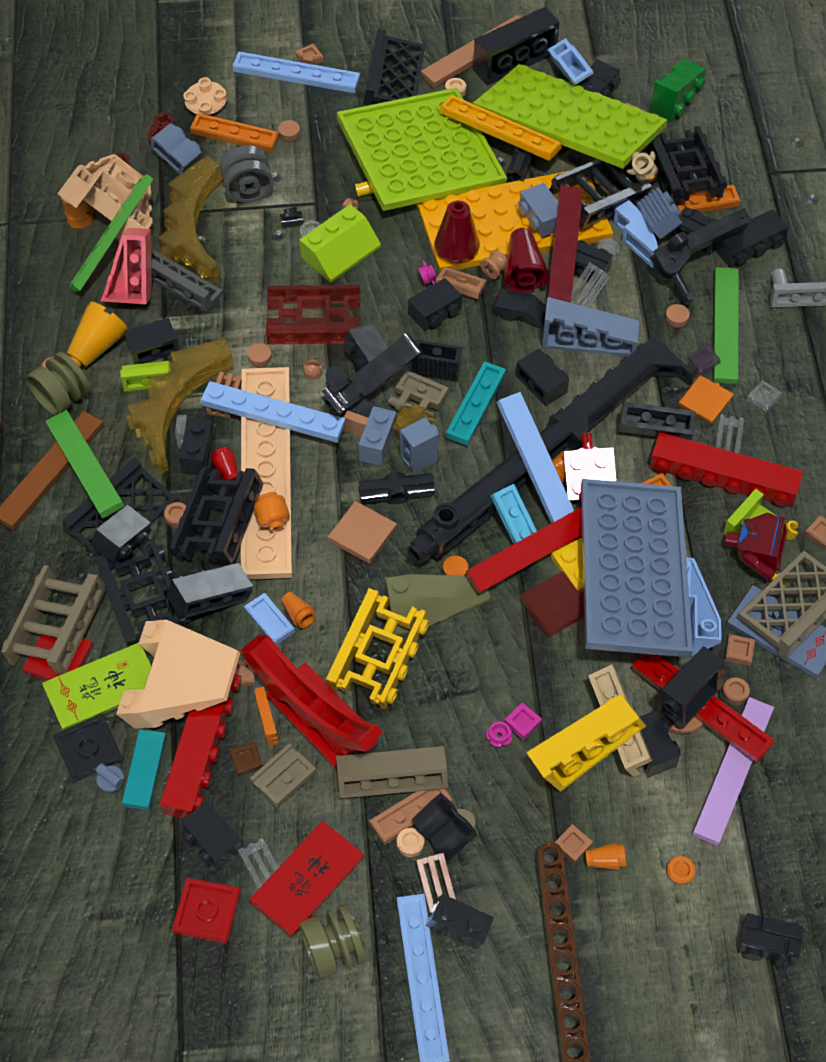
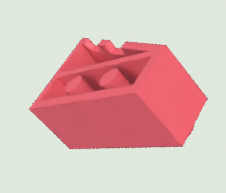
[101,228,152,304]

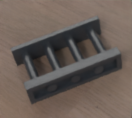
[549,159,652,229]

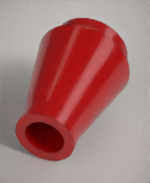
[211,447,238,481]

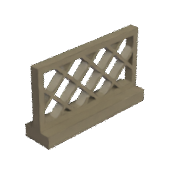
[738,551,826,659]

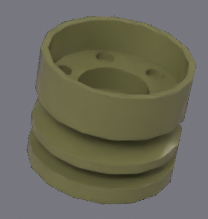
[26,351,90,416]
[299,905,366,980]

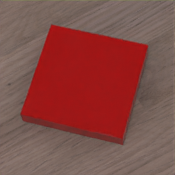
[22,634,93,681]
[172,877,241,944]

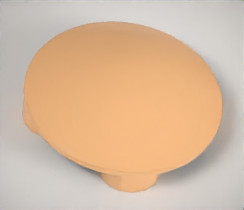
[183,77,227,115]

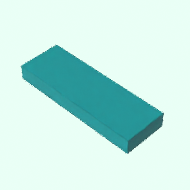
[122,729,167,810]

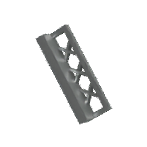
[151,249,223,312]

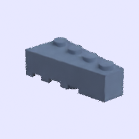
[542,297,639,356]

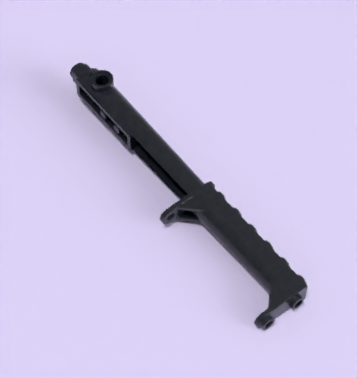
[407,337,697,563]

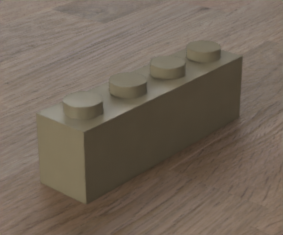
[336,746,448,798]

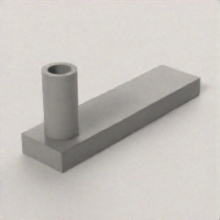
[770,269,826,307]

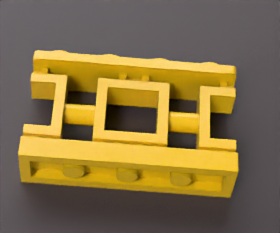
[326,588,429,710]

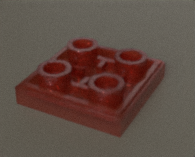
[520,571,585,637]

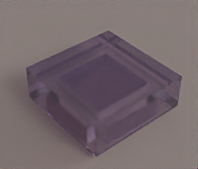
[688,343,721,375]

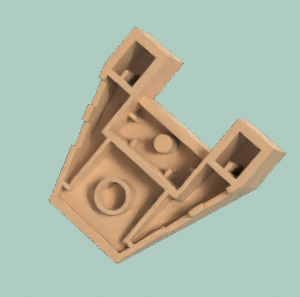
[57,154,152,243]
[116,620,240,729]

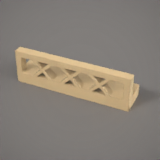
[588,665,652,777]

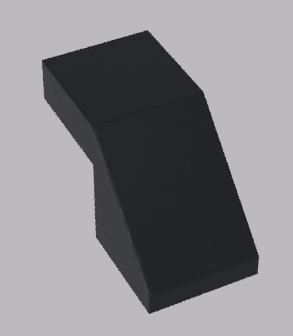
[492,289,546,328]

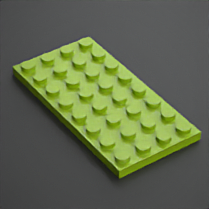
[473,64,667,169]

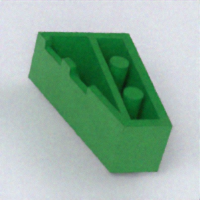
[649,58,706,123]

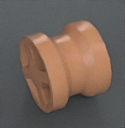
[480,250,506,279]

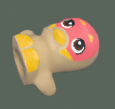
[627,151,658,183]

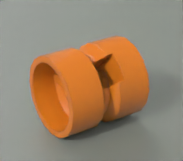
[61,197,95,228]

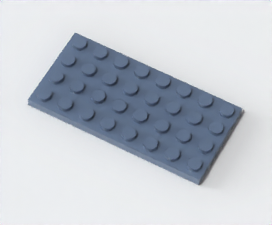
[581,478,693,658]

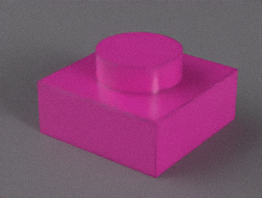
[504,702,542,741]

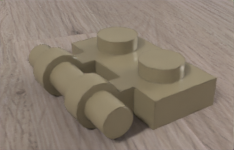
[388,370,449,422]

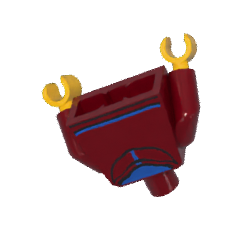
[725,513,798,588]

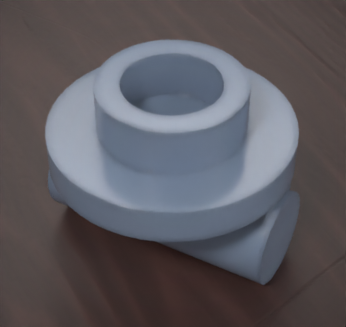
[96,763,124,792]

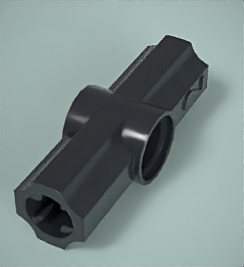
[506,146,534,182]
[359,472,435,504]

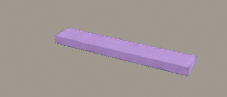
[693,697,774,846]

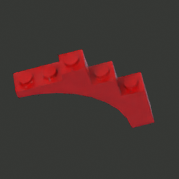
[239,634,383,755]

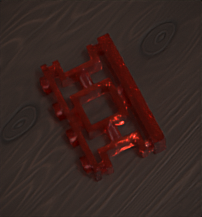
[266,284,360,345]

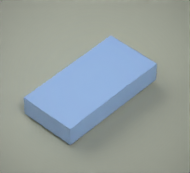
[244,593,295,645]

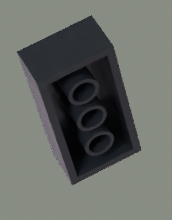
[473,7,560,86]

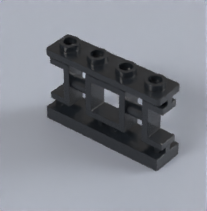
[646,126,727,206]
[170,467,263,565]
[95,538,190,647]

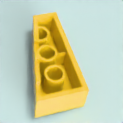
[526,694,646,792]

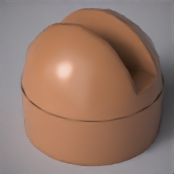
[303,359,323,380]

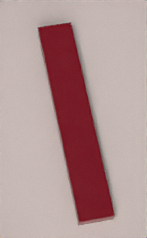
[548,186,583,303]

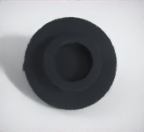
[280,207,304,228]

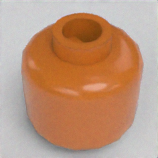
[254,492,290,531]

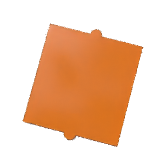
[678,375,734,424]

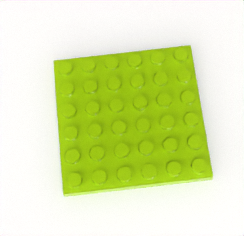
[337,88,507,211]

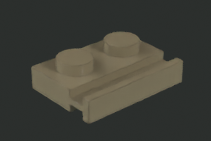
[250,743,317,808]

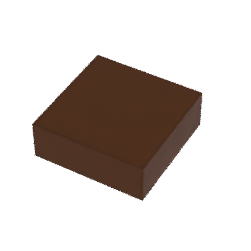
[229,742,263,777]

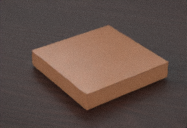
[328,501,397,564]

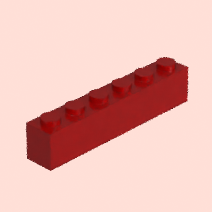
[649,432,803,508]
[160,666,242,819]

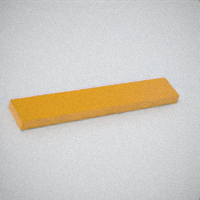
[440,95,562,161]

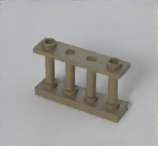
[1,565,106,675]

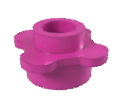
[418,260,437,285]

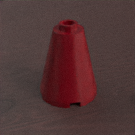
[434,200,480,263]
[503,228,550,293]

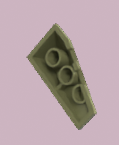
[386,574,490,636]

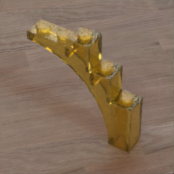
[158,155,224,284]
[126,338,234,473]

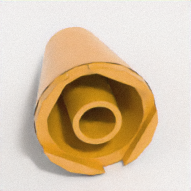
[66,301,128,368]

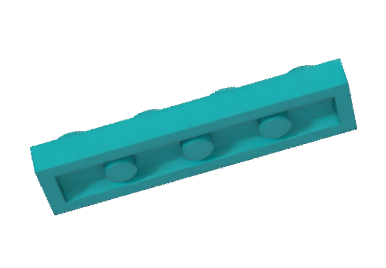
[446,361,506,446]

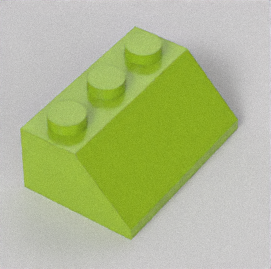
[299,204,381,283]

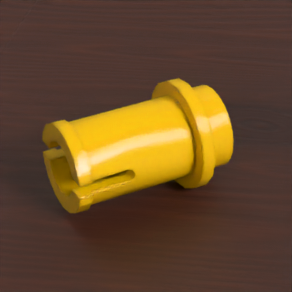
[355,181,374,198]

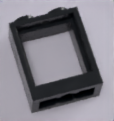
[662,646,725,729]

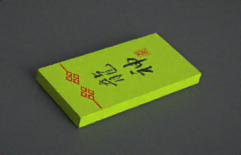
[42,643,152,731]

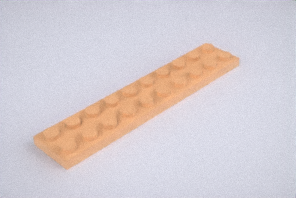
[241,367,292,579]

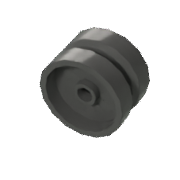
[220,145,274,202]

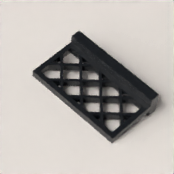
[363,29,426,105]
[63,457,177,559]

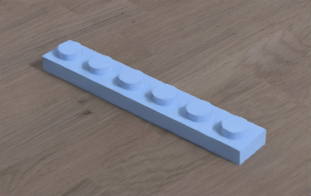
[201,381,346,443]

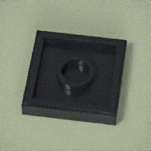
[53,714,123,783]

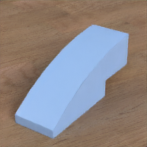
[548,38,594,85]
[613,200,658,268]

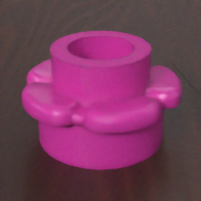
[486,721,512,747]

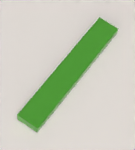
[68,174,153,293]
[713,267,738,384]
[45,410,125,519]

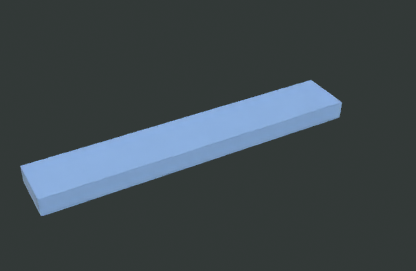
[233,51,360,93]
[496,392,574,523]
[397,894,450,1062]

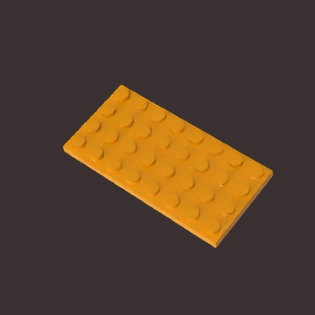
[417,171,613,274]

